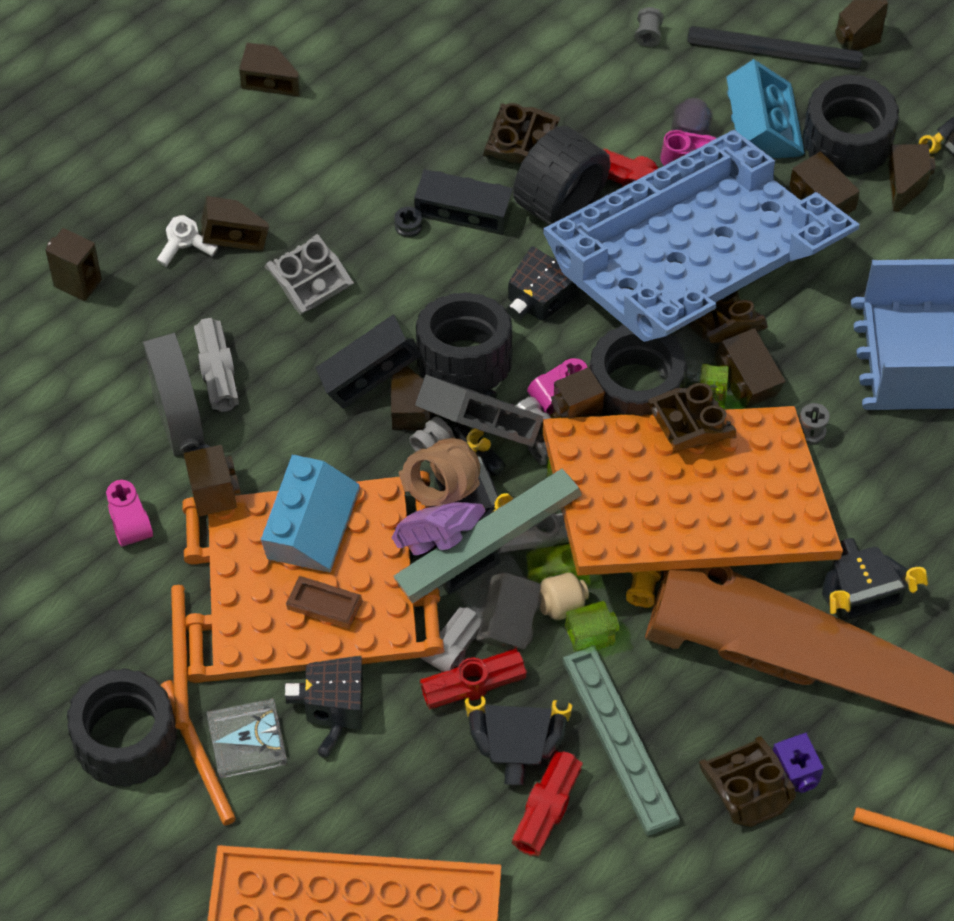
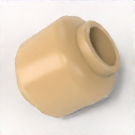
[536,572,589,620]

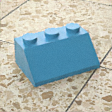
[726,59,805,159]
[261,455,360,573]

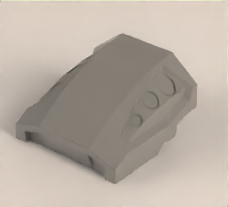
[264,234,354,315]

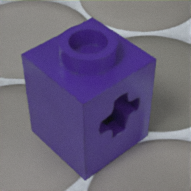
[773,733,824,793]

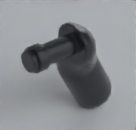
[317,725,343,758]

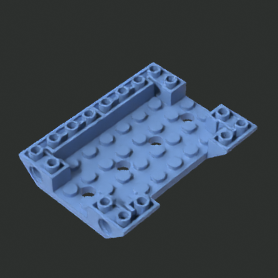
[544,130,860,342]

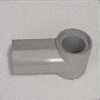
[421,607,484,672]

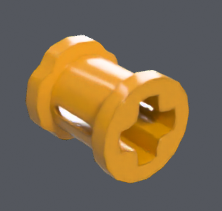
[626,571,662,608]

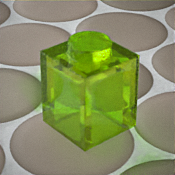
[565,601,619,653]

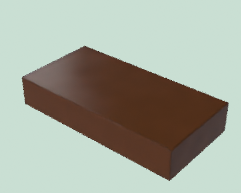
[286,576,363,629]

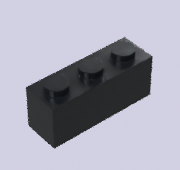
[414,169,513,235]
[315,314,421,409]

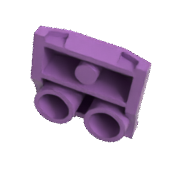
[392,502,486,555]

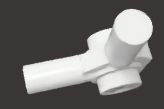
[156,215,218,267]

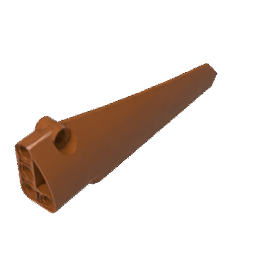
[645,566,954,726]

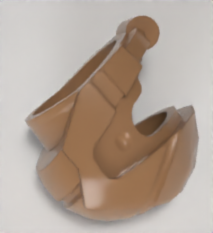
[398,438,481,506]

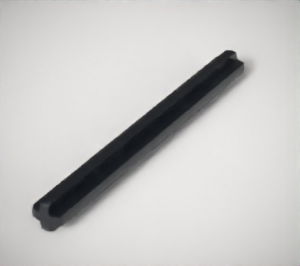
[687,26,862,69]

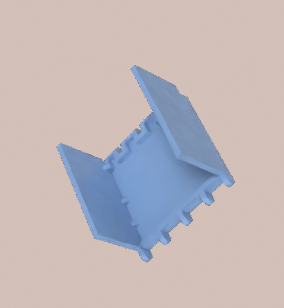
[851,259,954,410]

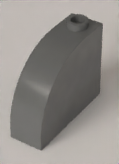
[143,333,205,457]
[415,375,544,447]

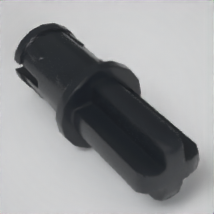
[452,424,506,476]

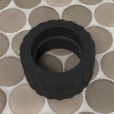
[803,74,899,176]
[513,125,611,226]
[416,292,512,393]
[590,325,687,416]
[67,668,177,787]

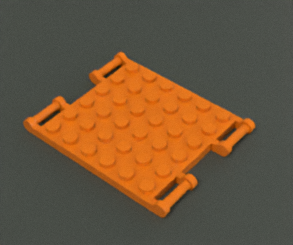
[182,471,444,683]

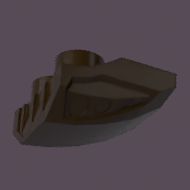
[483,103,561,164]
[687,291,768,343]
[648,383,737,450]
[699,736,796,827]

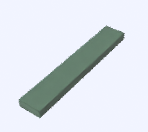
[393,469,582,604]
[563,646,680,836]

